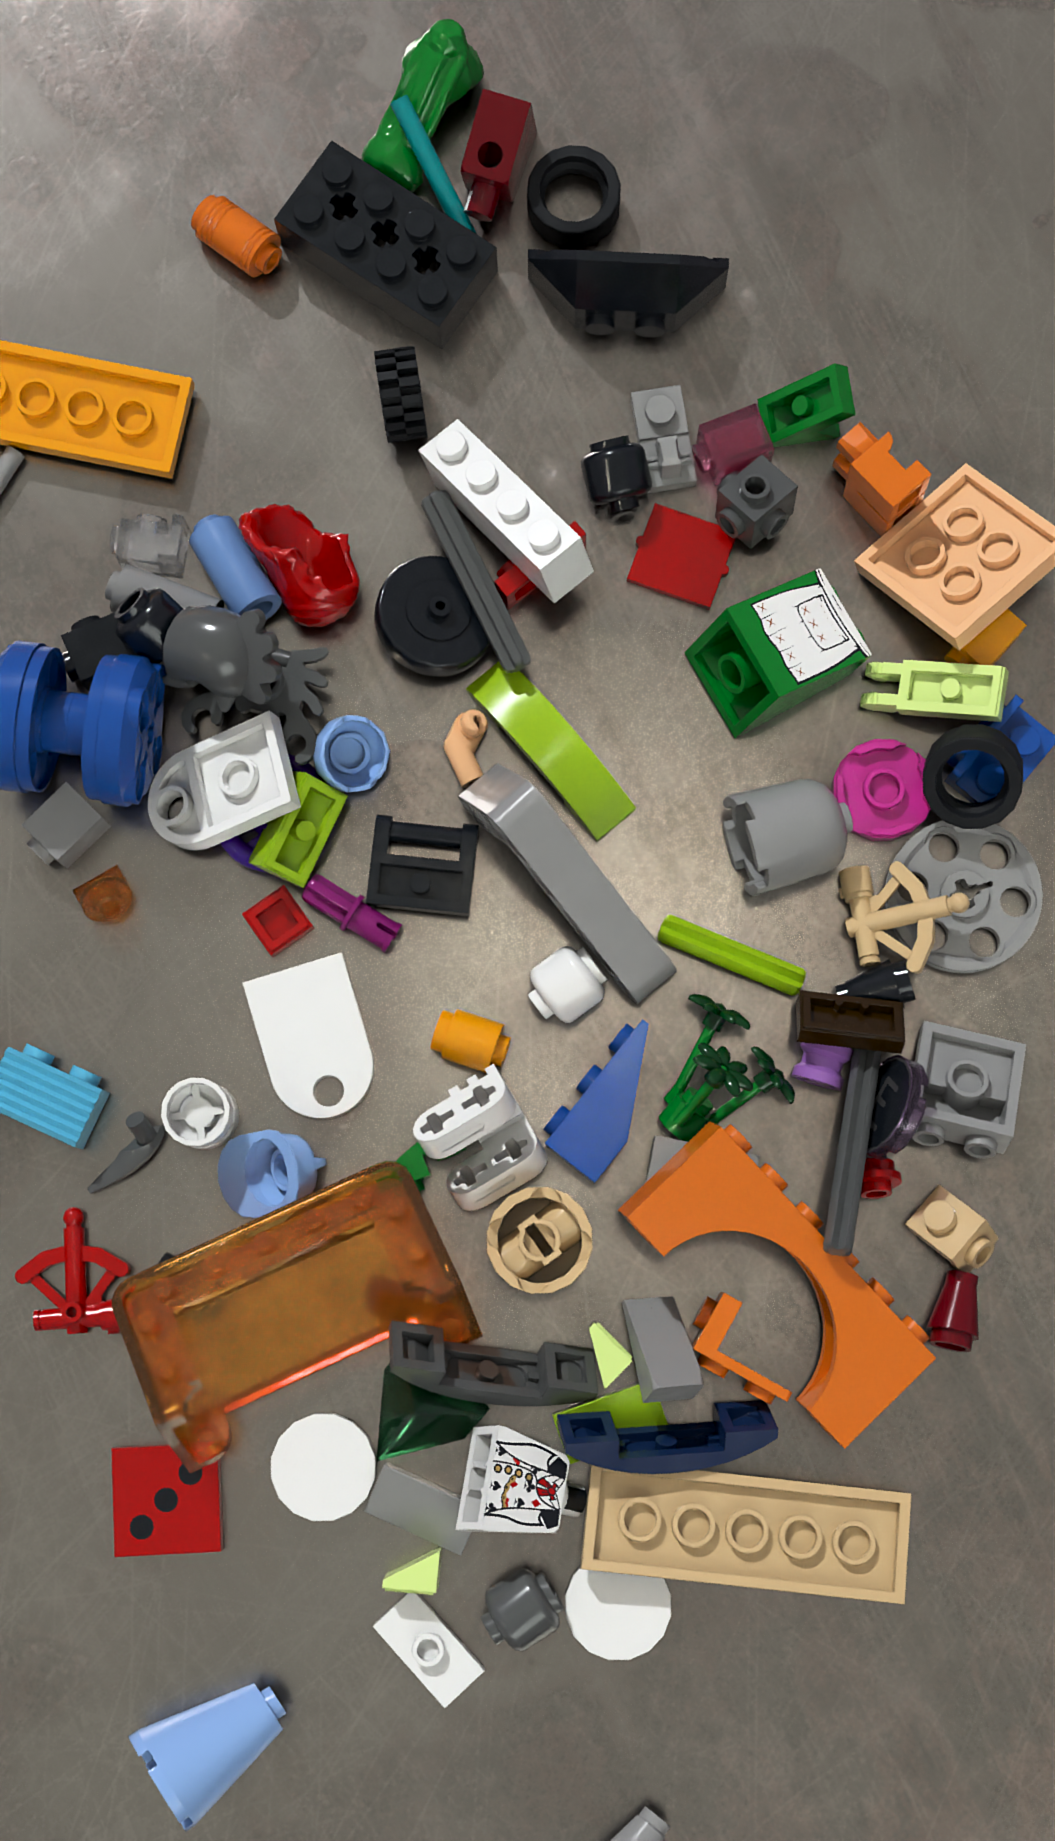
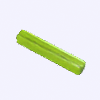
[658,915,806,996]

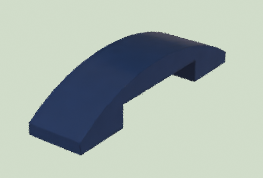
[557,1400,778,1474]

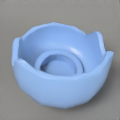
[313,715,390,793]

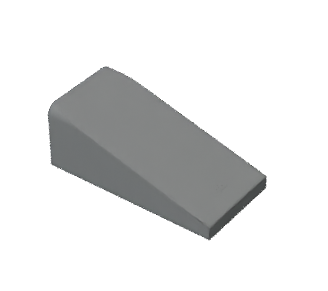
[622,1296,704,1403]

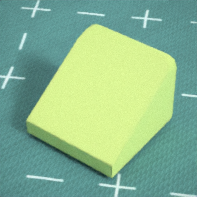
[588,1322,632,1389]
[382,1547,442,1595]

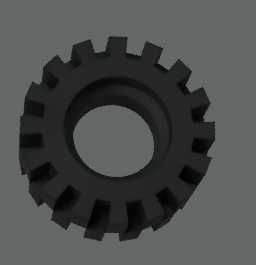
[374,346,428,443]

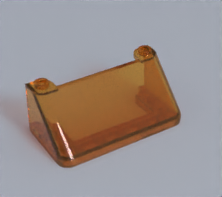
[112,1161,483,1474]

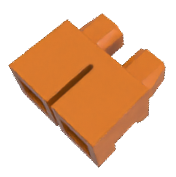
[832,422,931,537]

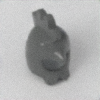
[162,605,283,712]

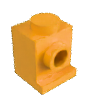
[944,609,1027,665]

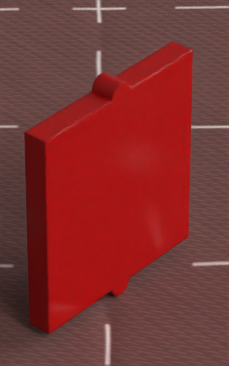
[627,503,736,610]

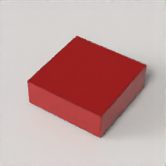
[242,885,315,958]

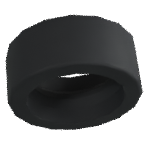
[527,145,621,249]
[923,724,1023,829]

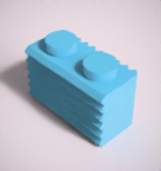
[0,1043,110,1149]

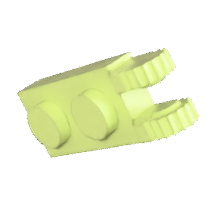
[860,660,1009,722]

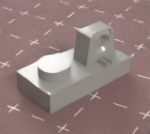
[631,385,697,494]

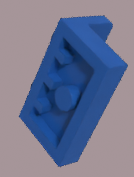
[944,694,1055,803]

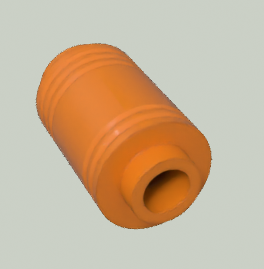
[191,195,282,278]

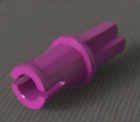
[301,874,402,953]

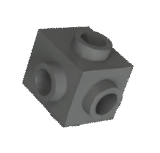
[715,454,798,549]

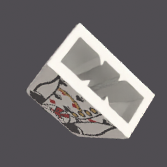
[455,1425,587,1533]

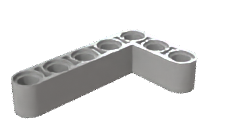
[458,763,677,1004]

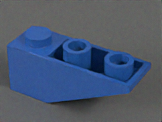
[543,1019,649,1184]

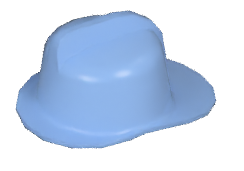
[218,1129,326,1218]

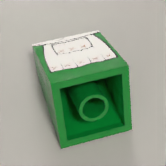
[684,568,872,738]

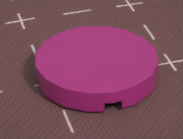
[832,739,931,841]

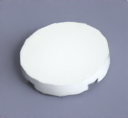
[271,1413,377,1521]
[565,1566,671,1660]

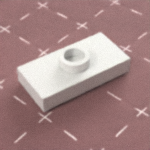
[373,1593,485,1708]

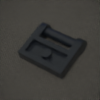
[366,815,479,916]

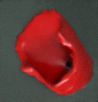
[238,504,360,627]

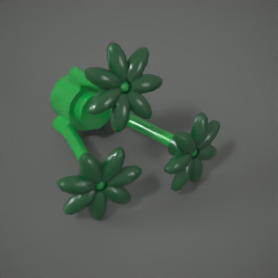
[659,994,795,1142]

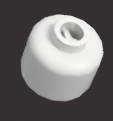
[528,946,608,1023]

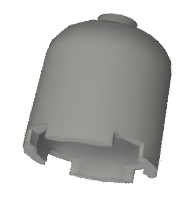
[723,779,853,896]

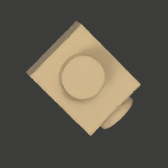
[905,1185,998,1273]

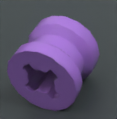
[791,1042,853,1091]

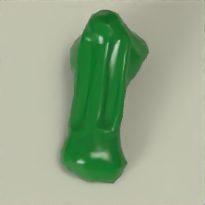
[361,19,484,193]

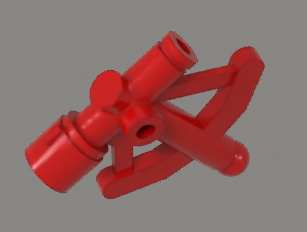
[15,1207,138,1334]

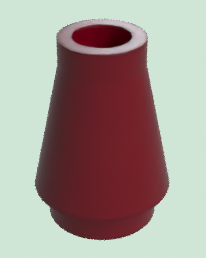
[926,1270,979,1352]

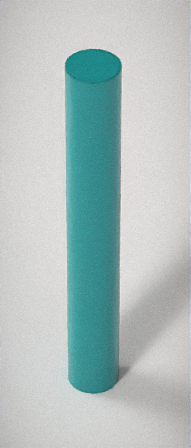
[390,95,476,234]

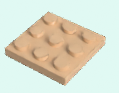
[854,463,1055,651]

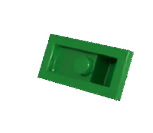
[757,363,856,448]

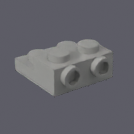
[900,1021,1026,1158]

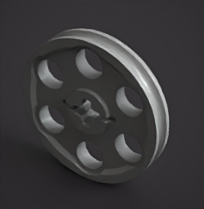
[885,820,1043,973]

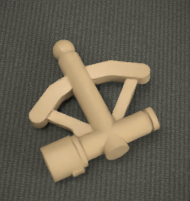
[839,861,970,974]

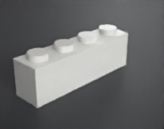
[418,419,594,603]

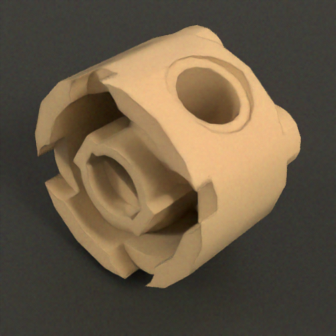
[487,1187,592,1294]

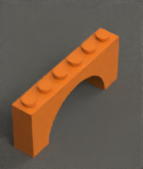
[618,1121,936,1449]

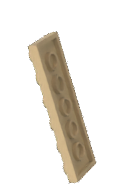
[580,1464,911,1604]

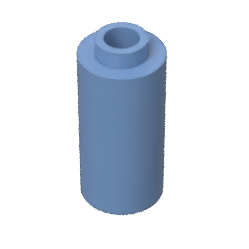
[189,514,282,620]

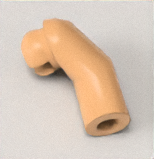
[444,709,488,788]

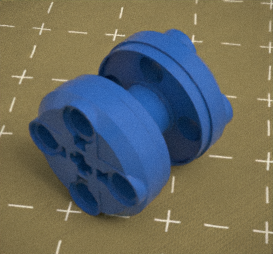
[0,640,166,807]

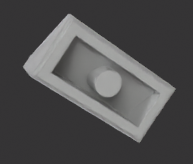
[364,1461,471,1556]

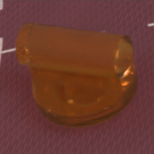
[73,864,132,922]

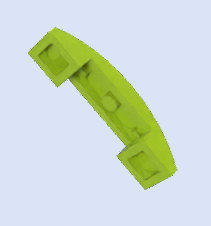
[466,661,636,842]

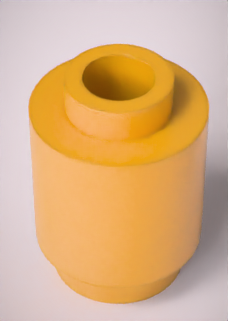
[430,1009,511,1073]

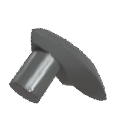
[87,1111,165,1194]

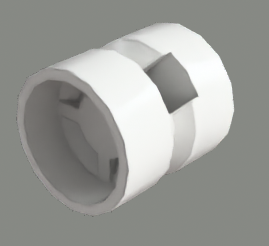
[161,1078,239,1150]

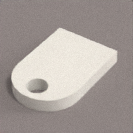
[148,711,301,850]
[243,952,375,1119]

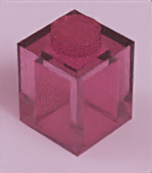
[692,403,775,486]

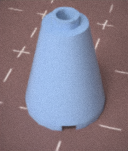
[128,1683,286,1832]

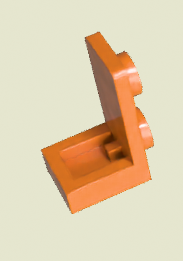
[692,1292,792,1405]

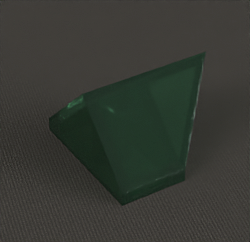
[377,1363,490,1461]

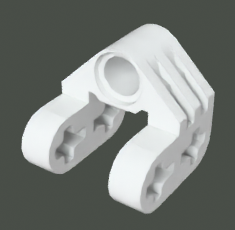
[413,1064,548,1211]

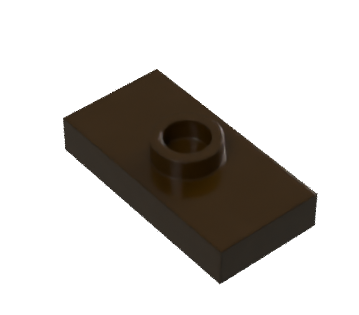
[796,990,905,1054]

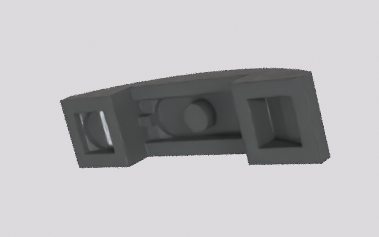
[389,1320,598,1406]

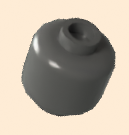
[480,1568,565,1652]

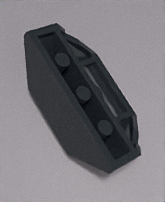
[528,249,729,337]

